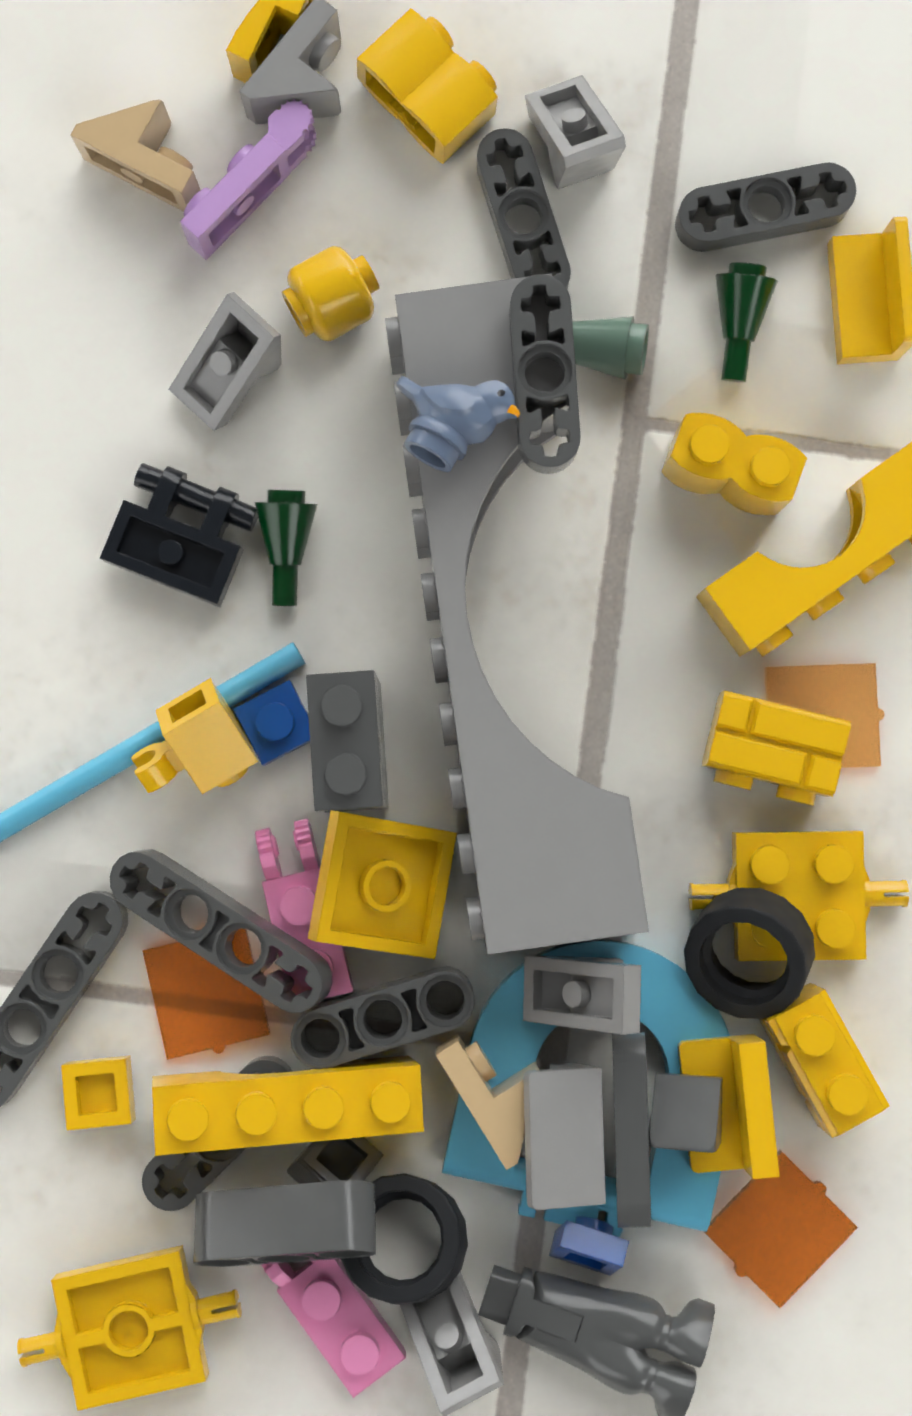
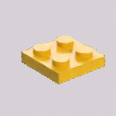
[307,810,457,959]

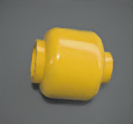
[281,246,380,341]

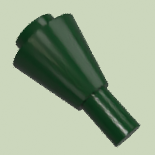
[715,262,778,382]
[255,490,318,606]

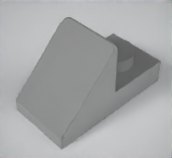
[239,0,341,124]
[525,75,626,189]
[168,292,282,431]
[523,955,641,1035]
[400,1271,504,1416]

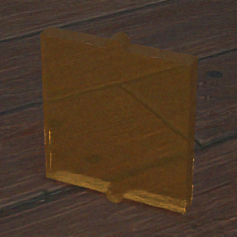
[765,663,885,768]
[142,929,271,1060]
[704,1150,858,1308]

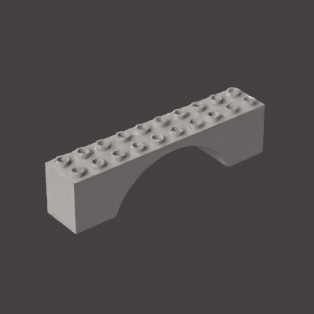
[385,273,649,955]

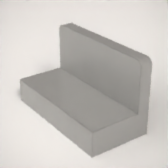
[523,1063,606,1210]

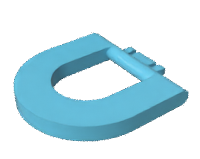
[442,939,730,1237]

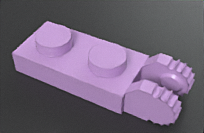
[180,99,317,260]

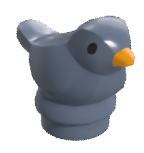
[396,376,520,472]

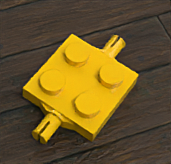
[688,830,909,961]
[17,1245,242,1411]

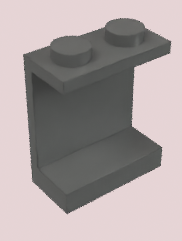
[306,670,389,813]

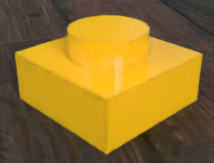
[61,1055,136,1131]

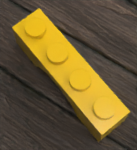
[696,442,912,657]
[152,1055,424,1156]

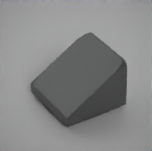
[649,1072,723,1153]
[287,1137,384,1184]

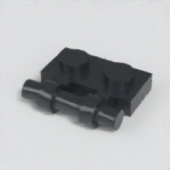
[100,463,258,608]

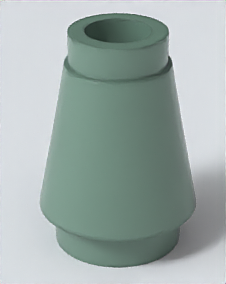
[572,316,649,380]

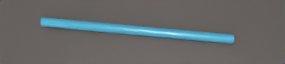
[0,642,306,842]

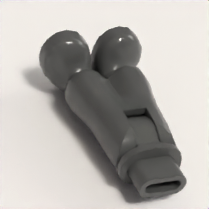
[478,1265,715,1416]

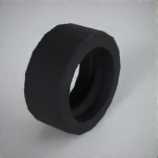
[684,888,815,1019]
[341,1173,468,1305]

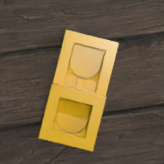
[226,0,313,83]

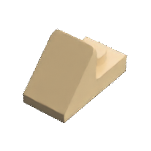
[70,99,201,212]
[436,1033,539,1170]

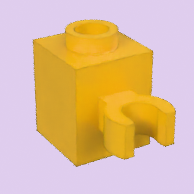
[131,678,258,795]

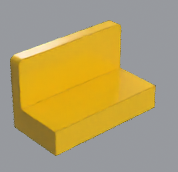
[827,216,912,365]
[678,1034,780,1179]

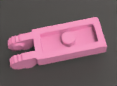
[255,819,354,999]
[261,1259,406,1398]

